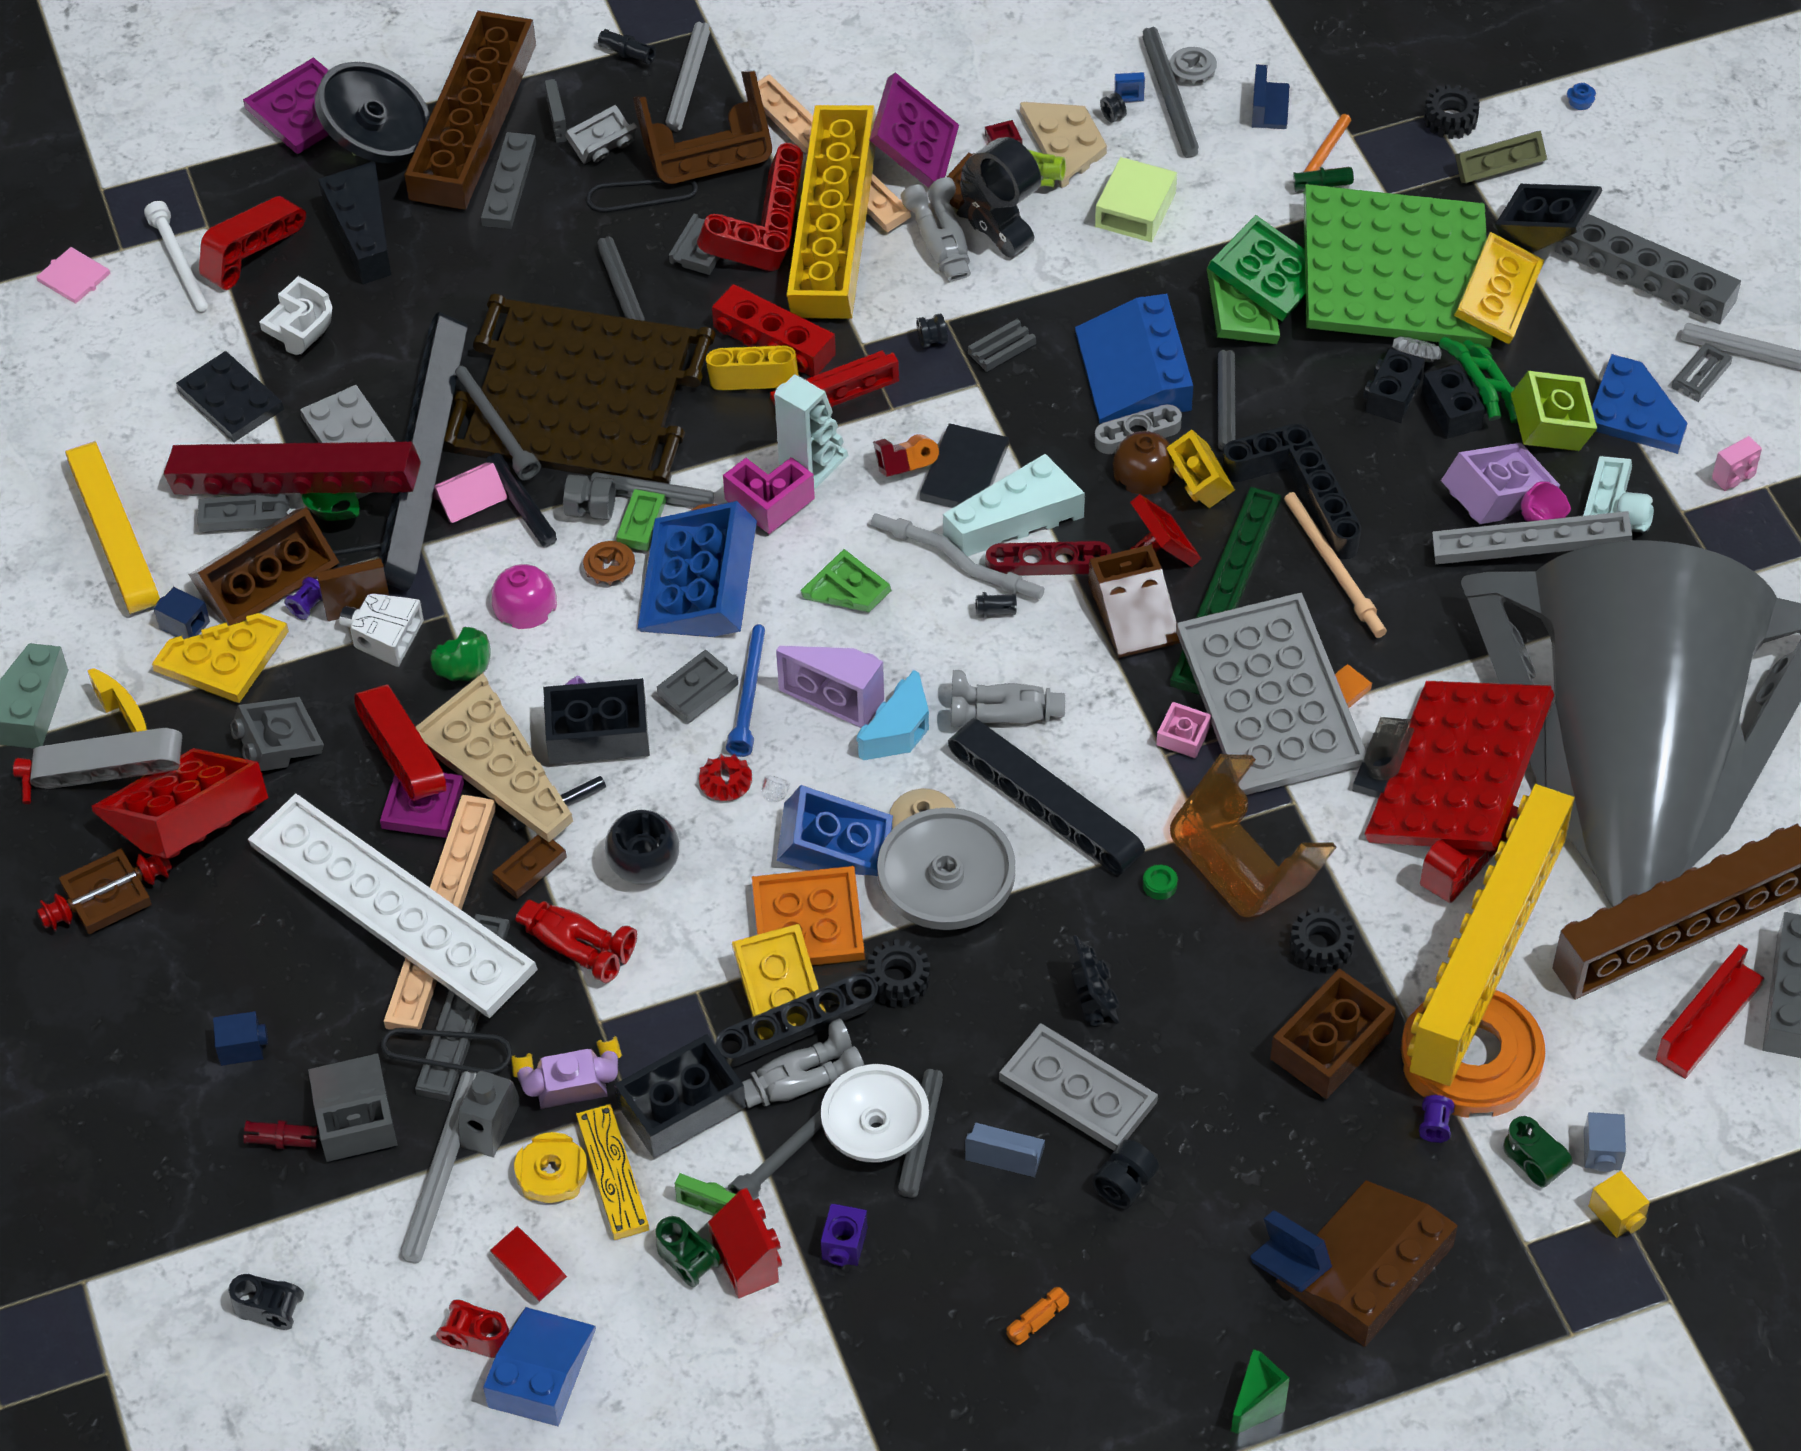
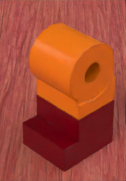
[873,434,939,477]

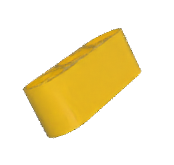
[706,346,799,390]

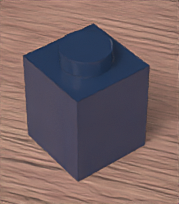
[154,586,210,639]
[213,1011,268,1066]

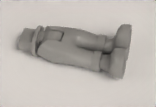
[901,177,971,281]
[951,670,1065,727]
[742,1018,864,1108]

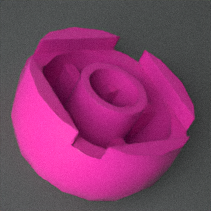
[492,564,557,629]

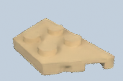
[1020,102,1107,188]

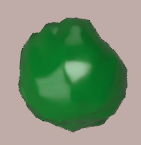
[430,627,491,682]

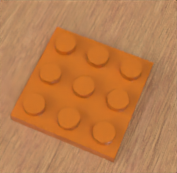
[752,866,865,965]

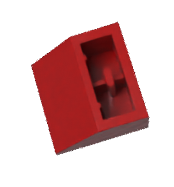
[708,1188,782,1299]

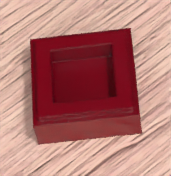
[985,120,1022,143]

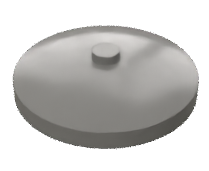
[877,808,1015,930]

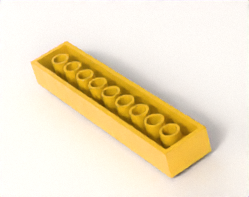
[1407,784,1575,1086]

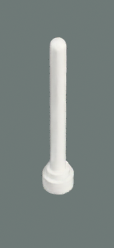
[144,201,208,312]

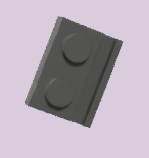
[669,214,720,275]
[656,649,739,722]

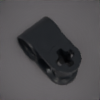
[228,1274,304,1330]

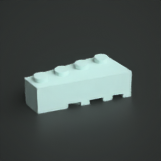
[774,374,849,490]
[943,454,1085,557]

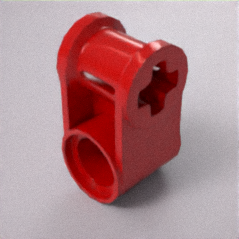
[436,1300,510,1358]

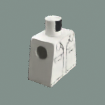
[339,594,424,667]

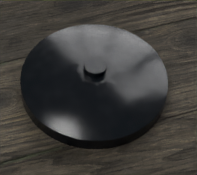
[315,62,430,163]

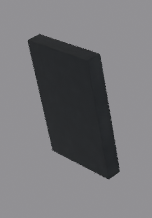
[920,423,1009,508]

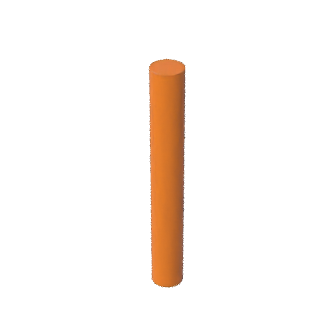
[1304,114,1351,172]

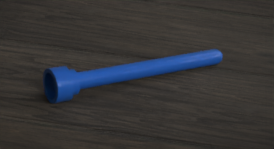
[726,624,765,757]

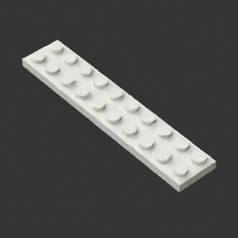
[248,793,538,1018]

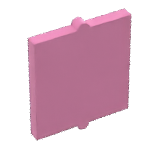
[36,247,110,304]

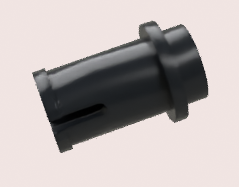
[975,592,1017,618]

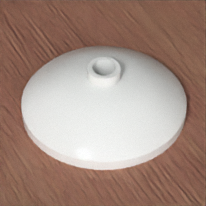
[821,1064,929,1162]

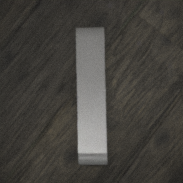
[30,728,182,789]

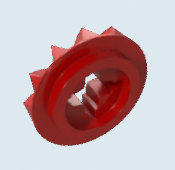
[699,753,752,801]

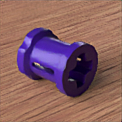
[284,577,323,620]
[1419,1095,1455,1143]

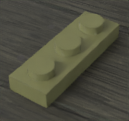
[1455,131,1548,183]

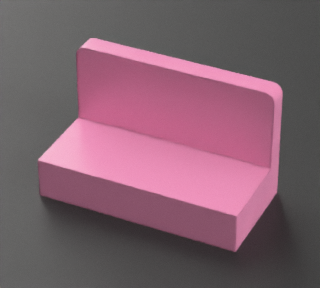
[433,463,507,523]

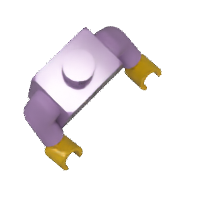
[511,1036,622,1109]

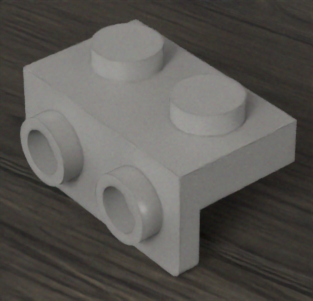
[565,105,638,164]

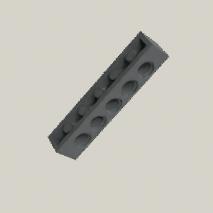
[1555,214,1741,324]

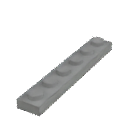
[1432,511,1632,564]

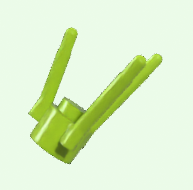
[1029,150,1066,187]

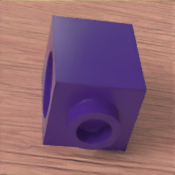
[821,1204,868,1266]

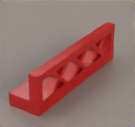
[770,350,899,407]
[1656,944,1764,1079]

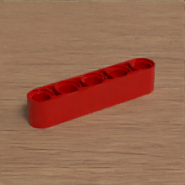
[354,684,446,801]

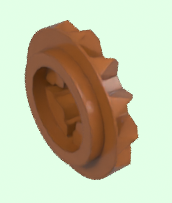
[583,541,635,586]

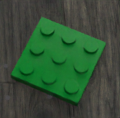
[1208,215,1306,322]

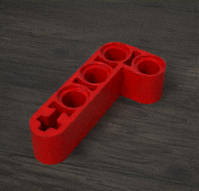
[199,196,306,290]
[1420,804,1520,903]

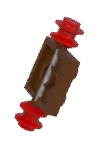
[37,848,172,934]

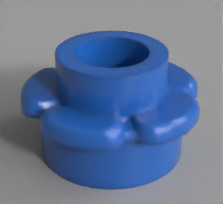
[1567,83,1596,110]

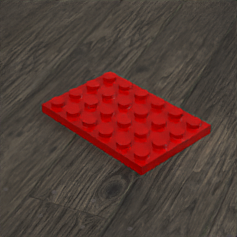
[1365,681,1554,851]

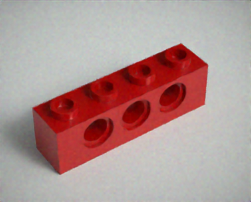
[712,284,836,377]

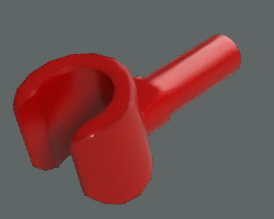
[13,758,32,805]

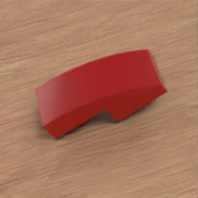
[490,1226,567,1302]

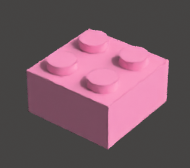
[1712,436,1762,491]
[1156,702,1211,758]

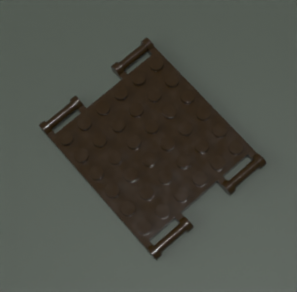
[442,294,716,484]

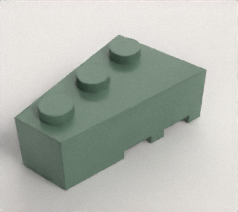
[0,643,69,749]

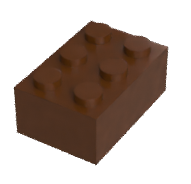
[1270,968,1396,1100]

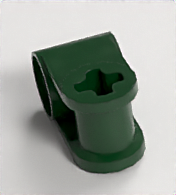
[1503,1116,1573,1187]
[655,1216,722,1287]

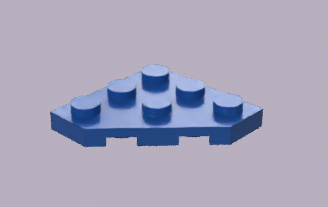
[1592,354,1688,454]

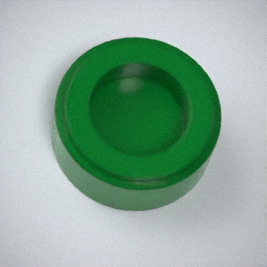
[1143,865,1178,900]

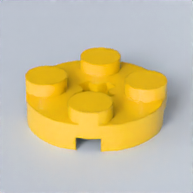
[514,1132,588,1203]

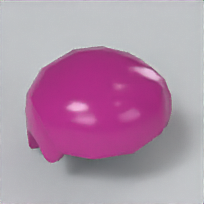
[1521,481,1571,522]

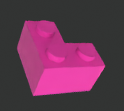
[723,457,815,534]

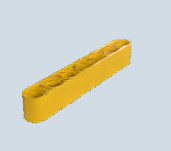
[65,441,160,614]

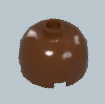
[1113,431,1176,495]

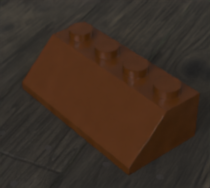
[188,507,339,626]

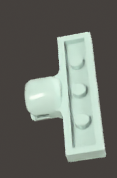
[1583,456,1654,533]

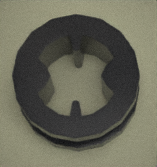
[1100,92,1127,123]

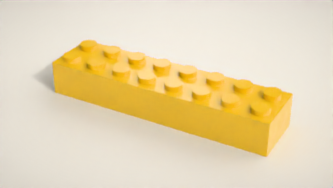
[787,105,876,319]

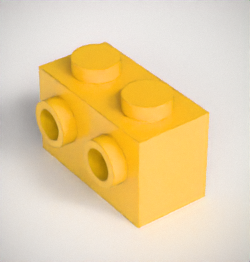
[1166,429,1235,508]

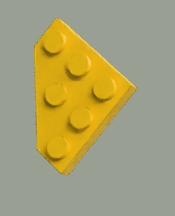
[152,613,289,703]

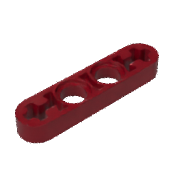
[985,541,1112,576]

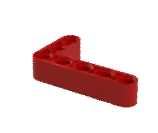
[697,143,803,271]

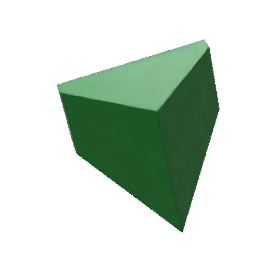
[1231,1349,1290,1434]

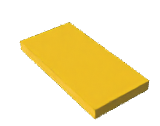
[1454,232,1545,344]

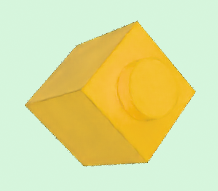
[1588,1170,1650,1238]

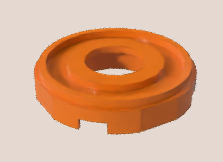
[1400,990,1545,1118]

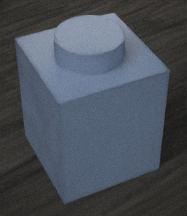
[1584,1112,1626,1172]

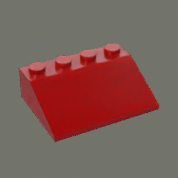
[91,748,268,859]

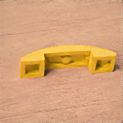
[87,668,147,777]

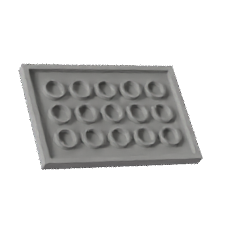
[1176,592,1368,797]

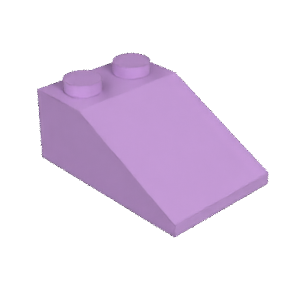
[1441,443,1560,524]
[776,646,884,728]

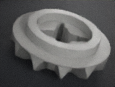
[1170,47,1217,85]
[1392,336,1442,362]

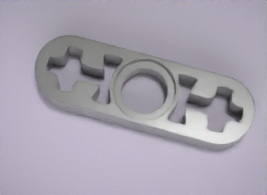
[1095,404,1182,454]

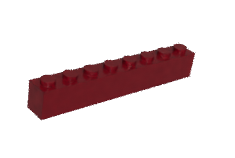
[164,442,421,495]

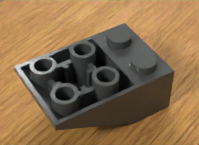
[308,1053,398,1162]

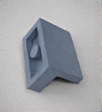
[965,1123,1045,1177]

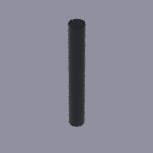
[510,776,606,831]

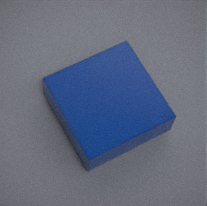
[1114,72,1145,102]

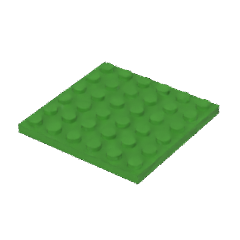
[1303,184,1493,347]

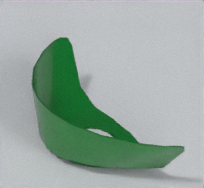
[302,493,359,521]

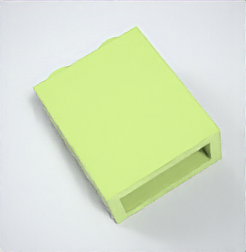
[1095,157,1177,243]

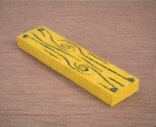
[576,1104,649,1240]

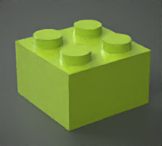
[1511,371,1597,451]

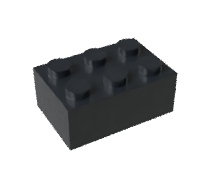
[543,678,650,764]
[614,1034,746,1158]

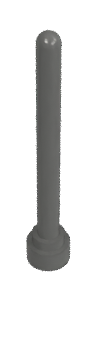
[455,366,541,480]
[728,1109,823,1200]

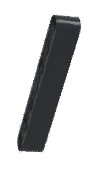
[948,718,1145,875]

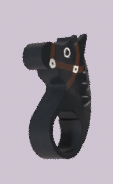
[956,137,1041,258]

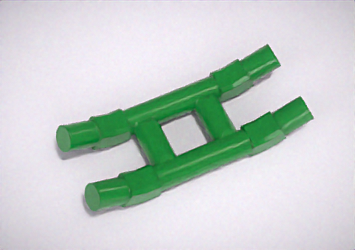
[1439,337,1518,423]

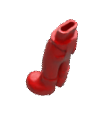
[515,899,638,983]

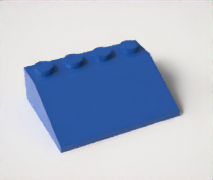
[1075,294,1193,424]
[637,501,757,637]

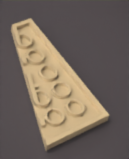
[416,673,573,842]

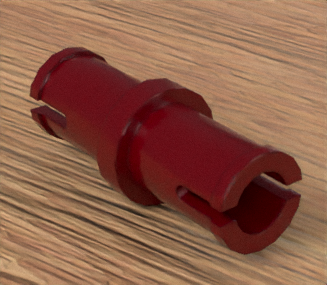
[244,1120,319,1149]

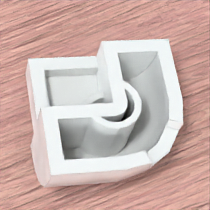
[259,276,332,355]

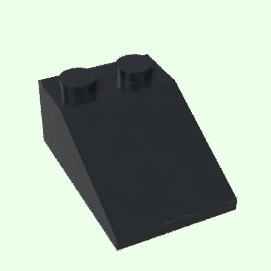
[1495,183,1603,253]

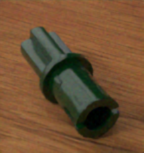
[1293,167,1354,192]

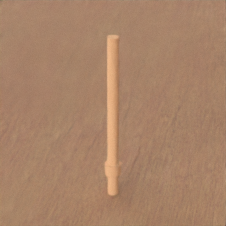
[1284,492,1387,638]

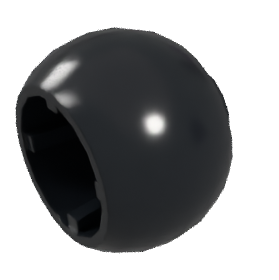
[605,810,679,884]

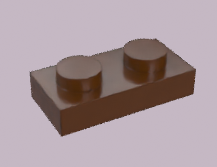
[492,835,567,899]

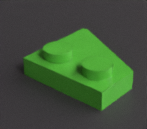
[801,549,892,612]

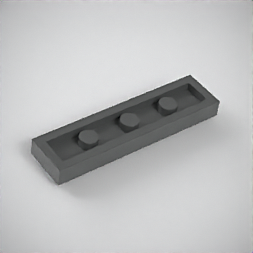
[481,132,536,229]

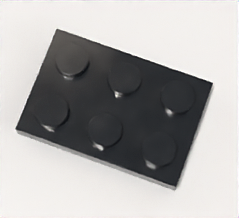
[176,351,284,442]

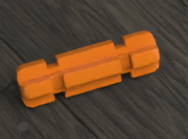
[1006,1287,1069,1345]

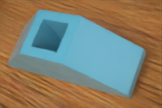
[856,670,929,760]

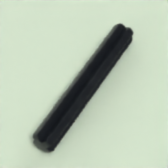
[486,453,557,547]

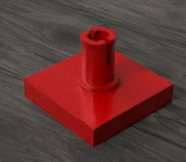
[1130,494,1201,567]

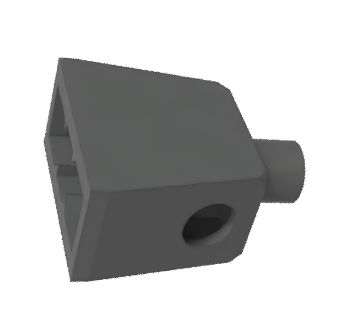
[458,1071,521,1158]

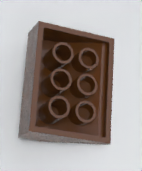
[1276,1180,1458,1347]

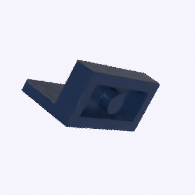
[1252,64,1290,129]
[1251,1210,1332,1292]

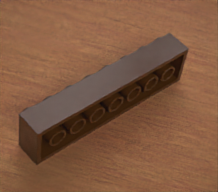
[405,10,536,210]
[1552,823,1801,1000]

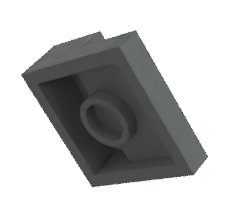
[230,697,324,771]

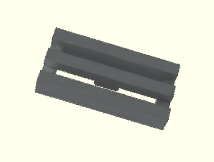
[544,79,567,143]
[968,318,1036,372]
[1672,343,1733,402]

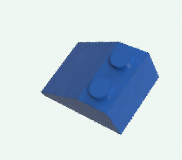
[776,785,893,876]
[483,1307,596,1427]

